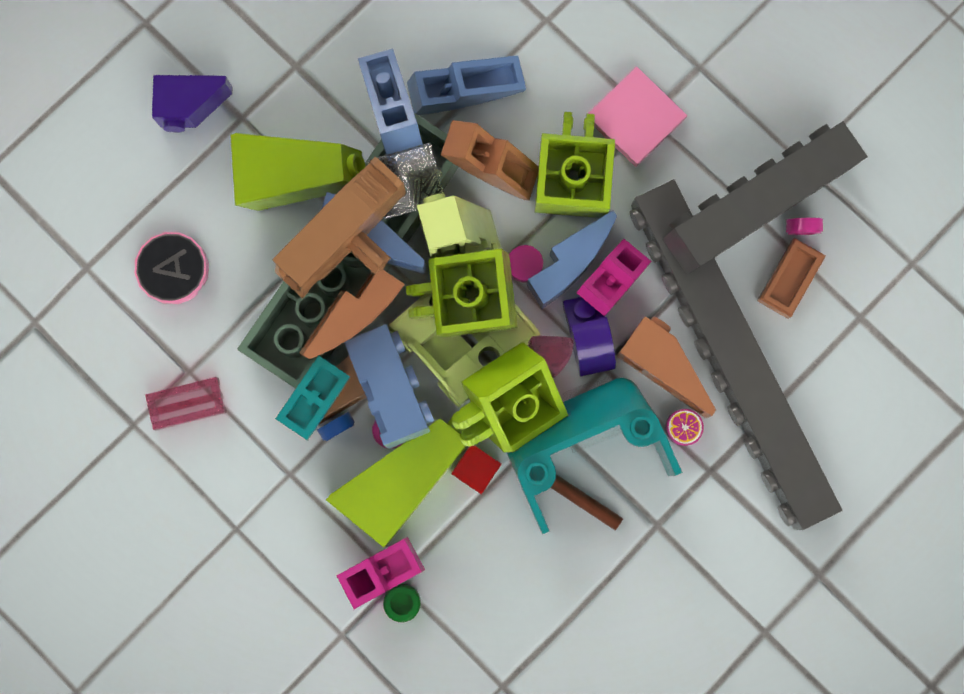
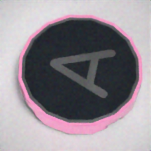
[135,232,209,304]

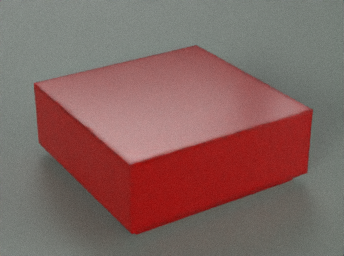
[451,445,502,495]

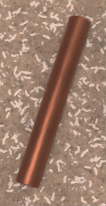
[550,474,623,530]

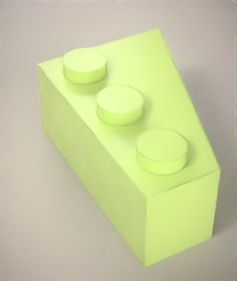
[417,193,501,259]

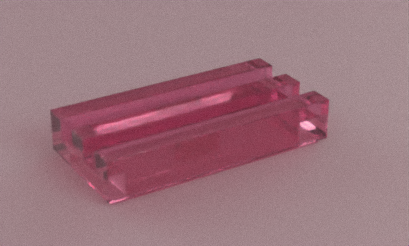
[145,377,227,431]

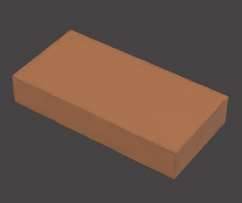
[757,238,826,319]

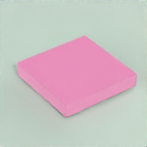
[588,66,687,167]

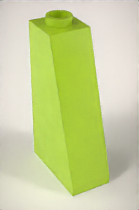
[230,133,365,211]
[326,418,466,547]

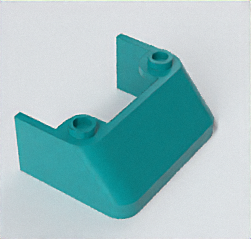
[506,378,683,534]

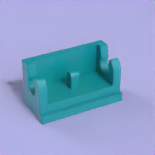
[275,355,351,440]

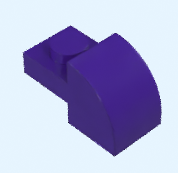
[563,297,616,377]

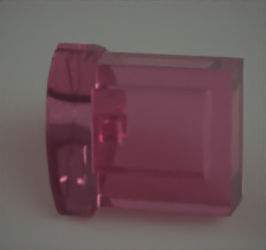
[528,336,574,378]

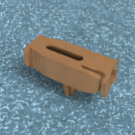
[272,157,406,299]

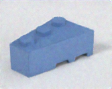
[344,324,434,449]

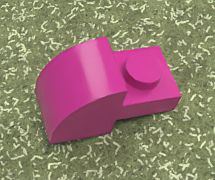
[576,239,652,316]
[336,537,425,609]

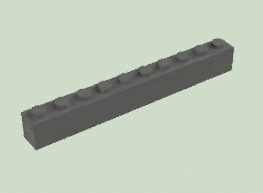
[629,179,843,530]

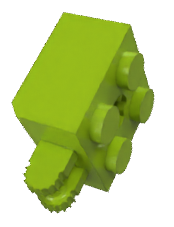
[534,112,615,218]
[406,248,518,337]
[451,342,568,453]

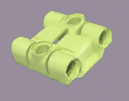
[389,285,540,408]

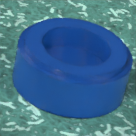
[317,411,355,441]

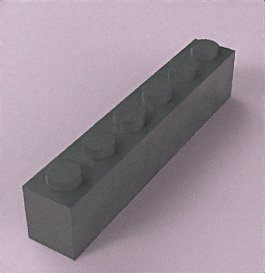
[663,121,868,275]

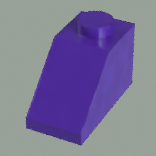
[152,75,233,133]

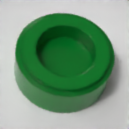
[383,584,421,622]

